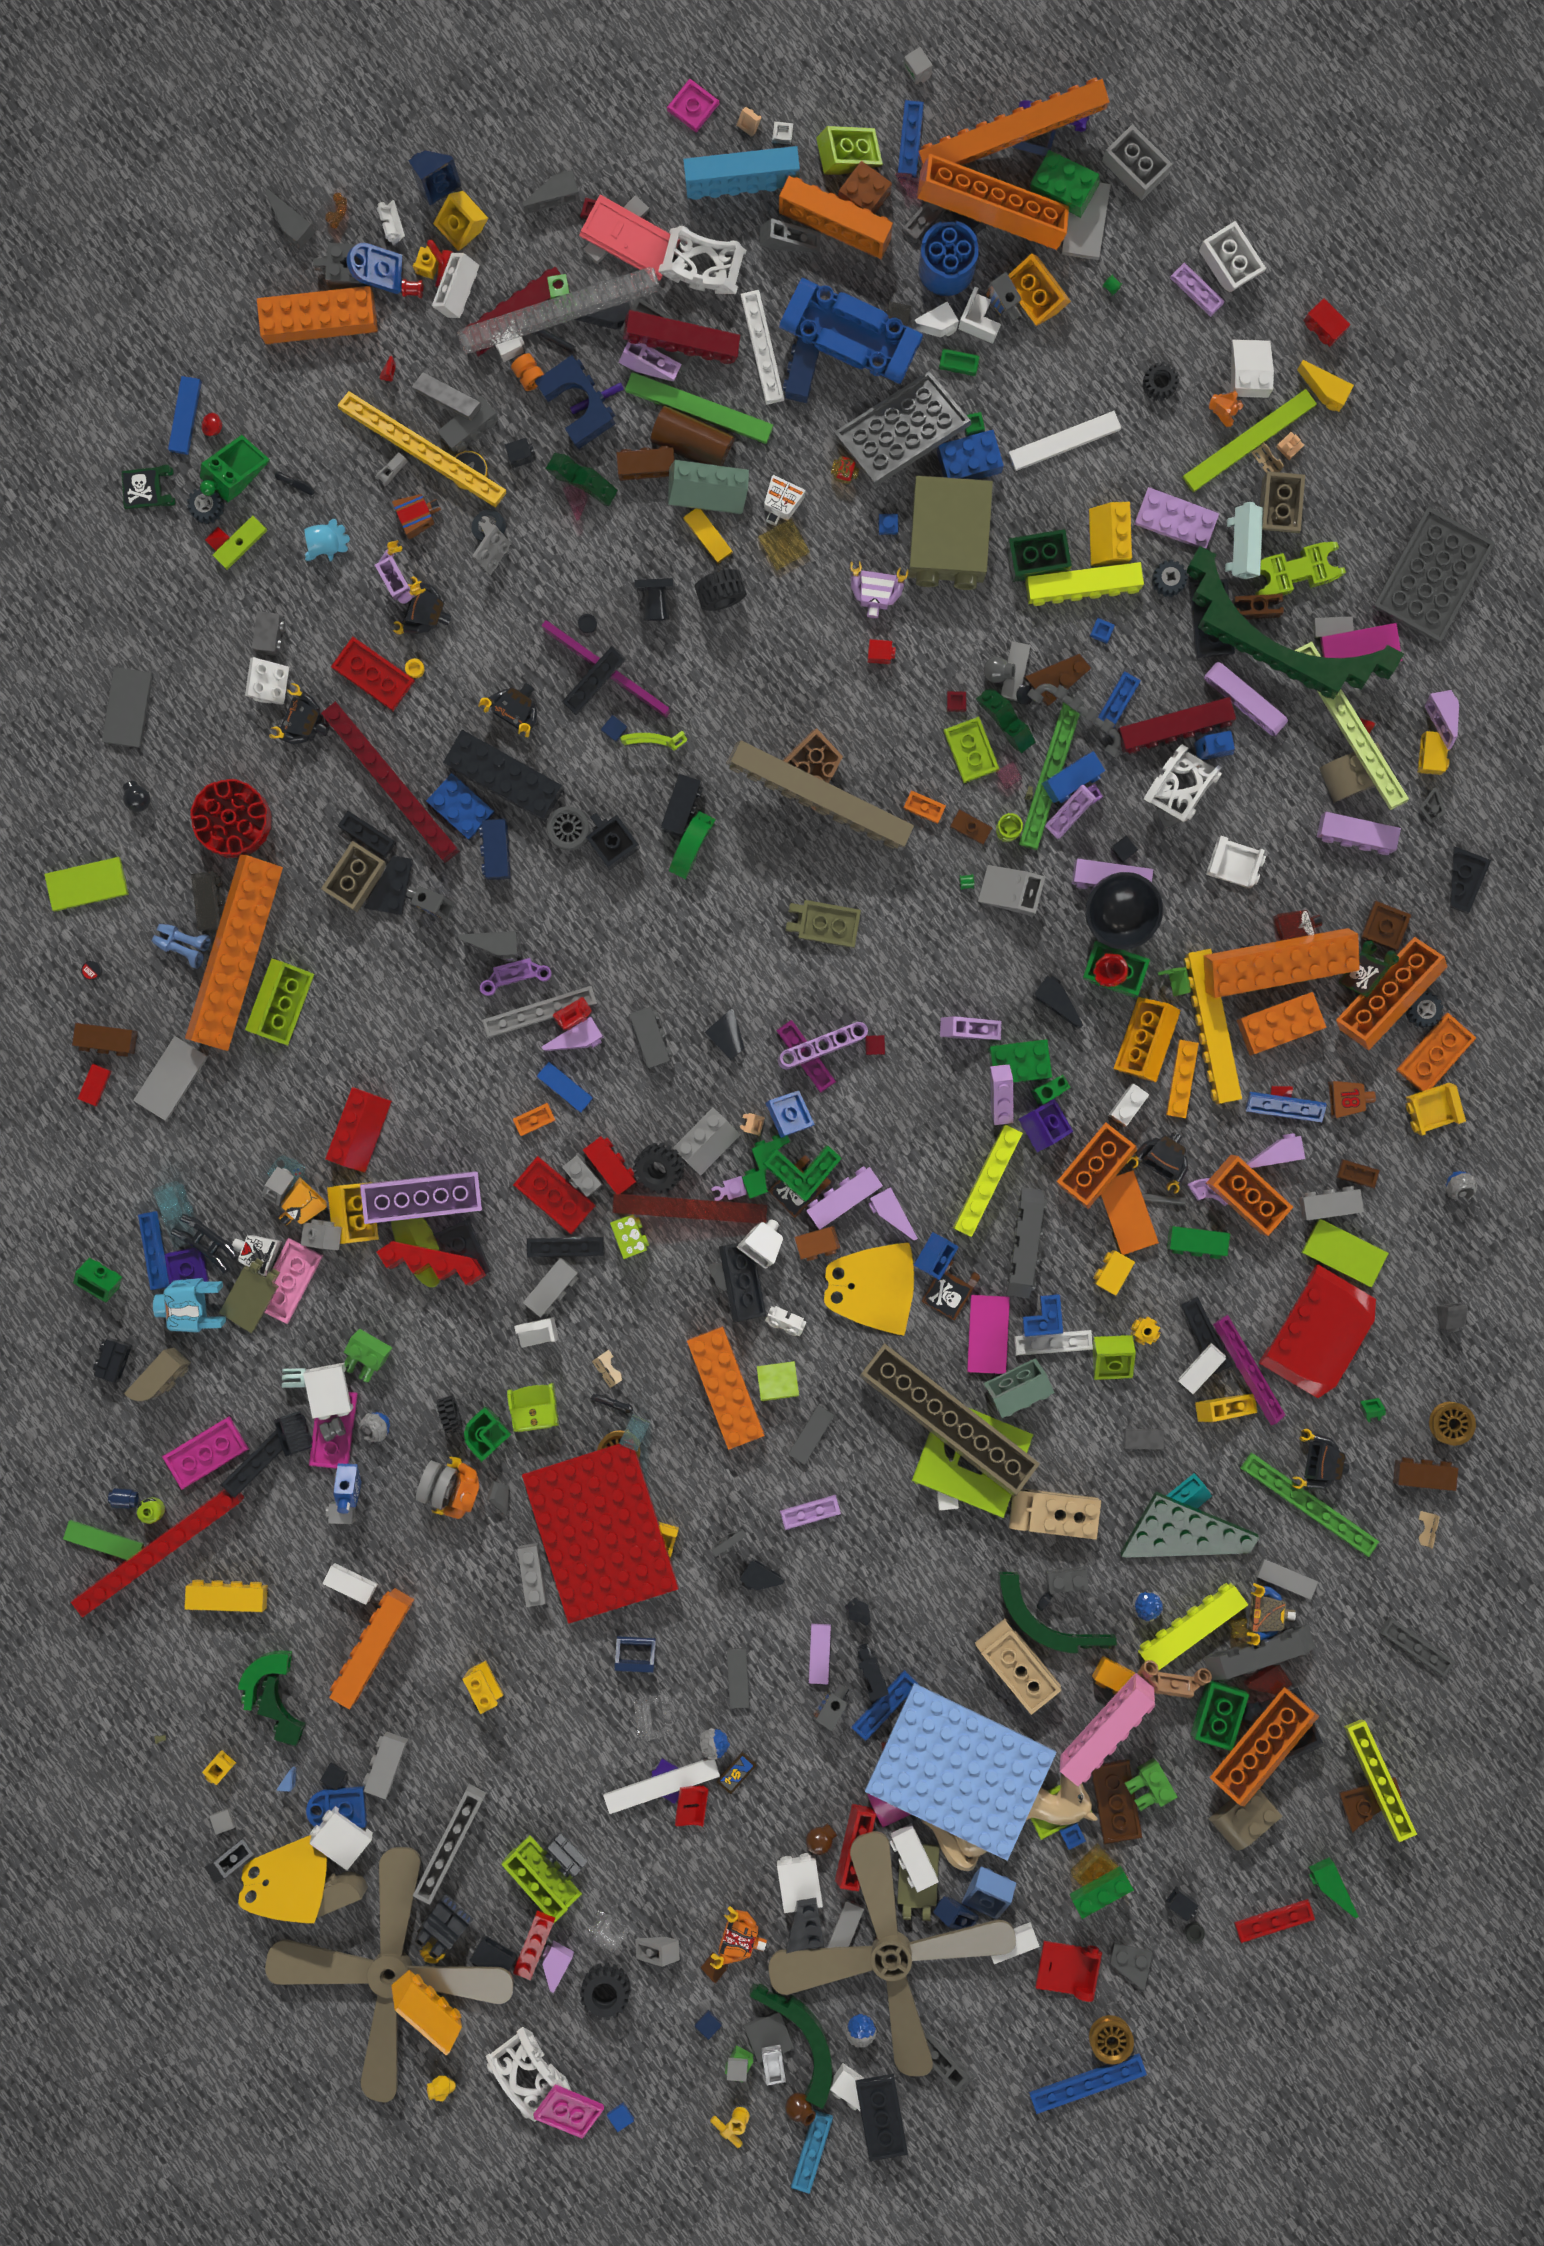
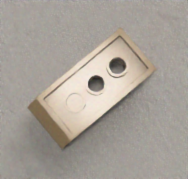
[1009,1489,1101,1540]
[975,1618,1062,1715]

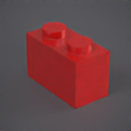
[1304,298,1351,347]

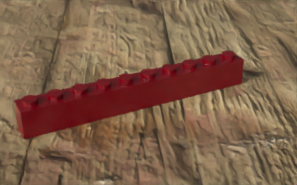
[321,701,460,863]

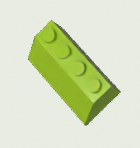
[245,958,314,1045]

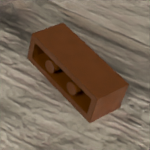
[616,446,675,481]
[72,1023,138,1057]
[1393,1457,1458,1491]

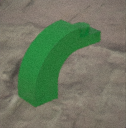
[669,811,716,879]
[238,1650,292,1711]

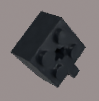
[586,813,640,871]

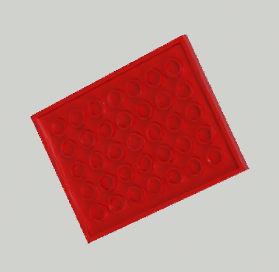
[522,1439,679,1624]

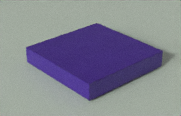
[164,1247,210,1285]

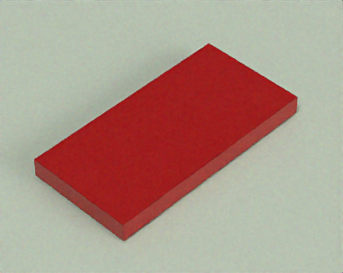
[331,636,415,711]
[513,1156,596,1235]

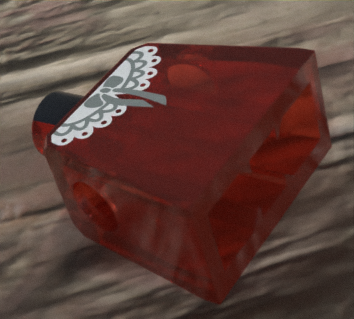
[1273,910,1323,941]

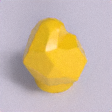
[426,2076,456,2101]

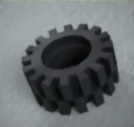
[1143,362,1179,401]
[437,1395,463,1433]

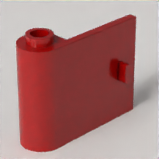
[1035,1941,1102,2002]

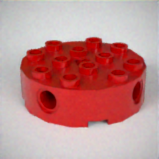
[190,779,271,858]

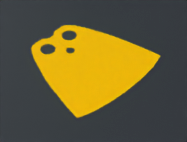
[824,1243,914,1336]
[238,1835,327,1923]

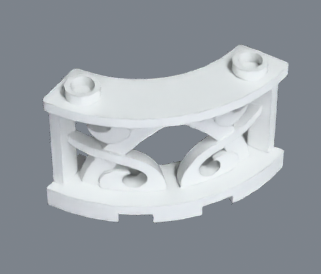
[658,226,747,294]
[1144,744,1222,822]
[486,2027,571,2122]

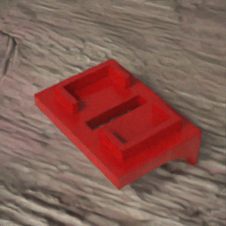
[675,1785,709,1827]

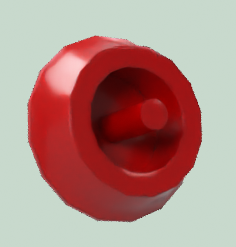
[202,413,222,436]

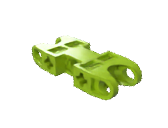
[1255,542,1346,596]

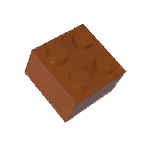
[838,161,892,214]

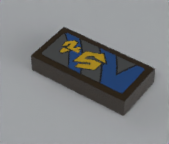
[716,1751,757,1794]

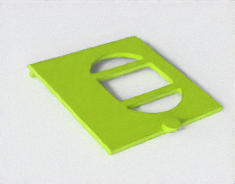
[912,1408,1034,1518]

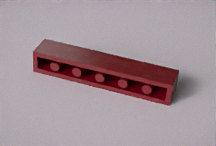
[462,267,570,357]
[623,310,740,364]
[1117,697,1236,754]

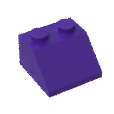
[1018,1098,1073,1152]

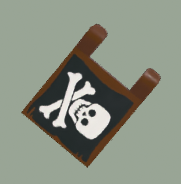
[768,1155,831,1218]
[922,1259,980,1321]

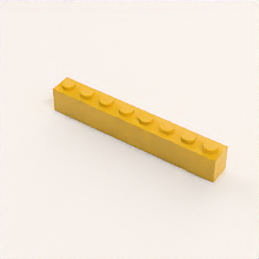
[1183,949,1242,1104]

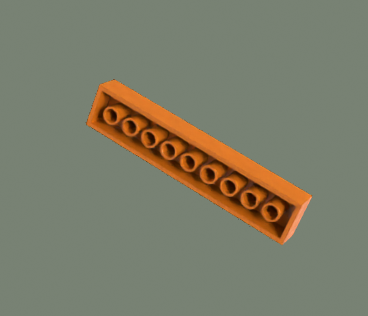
[918,77,1109,167]
[185,855,283,1051]

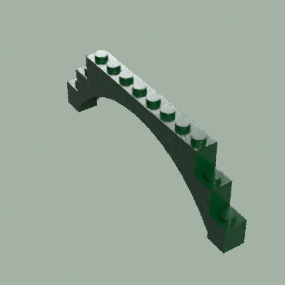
[1187,546,1404,699]

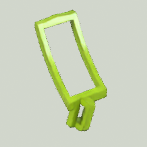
[620,731,687,751]

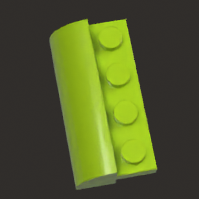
[501,1835,582,1923]

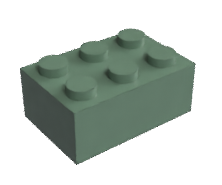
[984,1358,1055,1418]

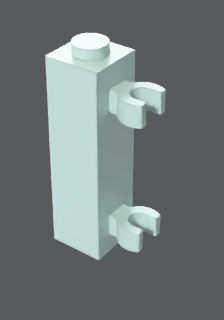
[1225,502,1263,580]

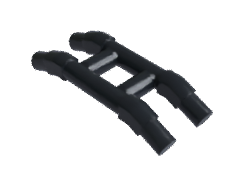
[170,1214,239,1274]

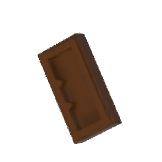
[950,809,992,845]
[1336,1159,1380,1189]

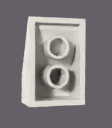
[1231,340,1274,398]

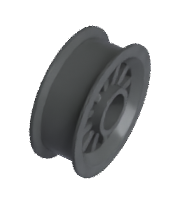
[547,806,590,851]

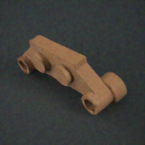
[1137,1660,1212,1698]

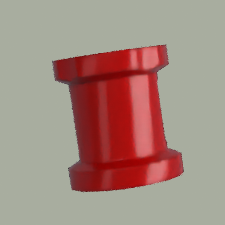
[402,279,424,298]

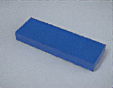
[1098,671,1141,728]
[537,1062,593,1113]

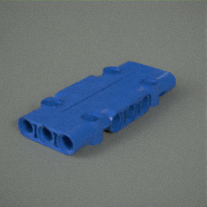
[779,277,923,384]

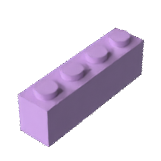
[1317,812,1401,855]
[1072,859,1153,889]
[806,1166,883,1230]

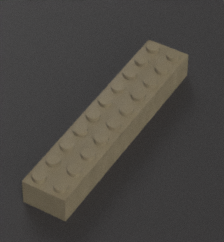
[726,740,914,849]
[859,1343,1040,1496]

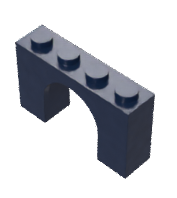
[535,355,616,449]

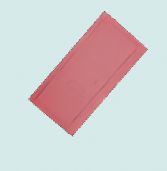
[579,195,681,281]

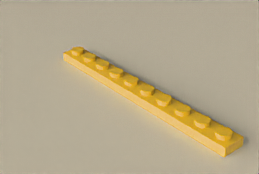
[338,391,506,508]

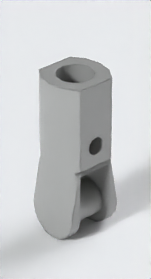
[375,452,408,486]

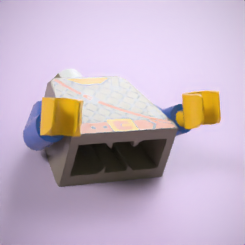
[1247,1583,1296,1645]

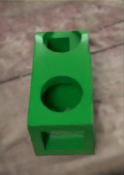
[1031,1074,1071,1106]

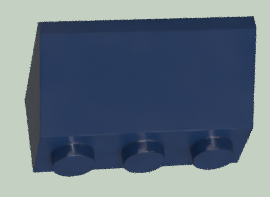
[408,150,461,206]

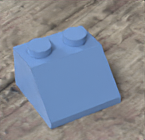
[962,1867,1016,1920]

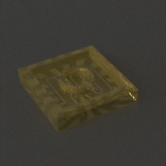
[758,519,810,571]

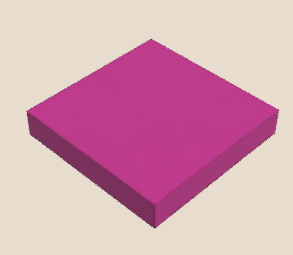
[667,79,720,133]

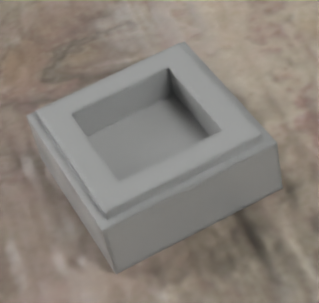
[209,1808,236,1835]
[727,2058,748,2082]

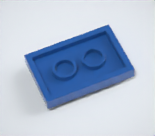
[426,773,495,840]

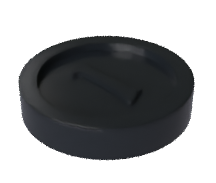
[578,614,597,633]

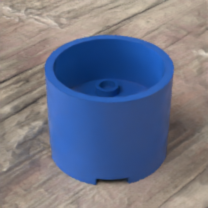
[918,221,979,296]

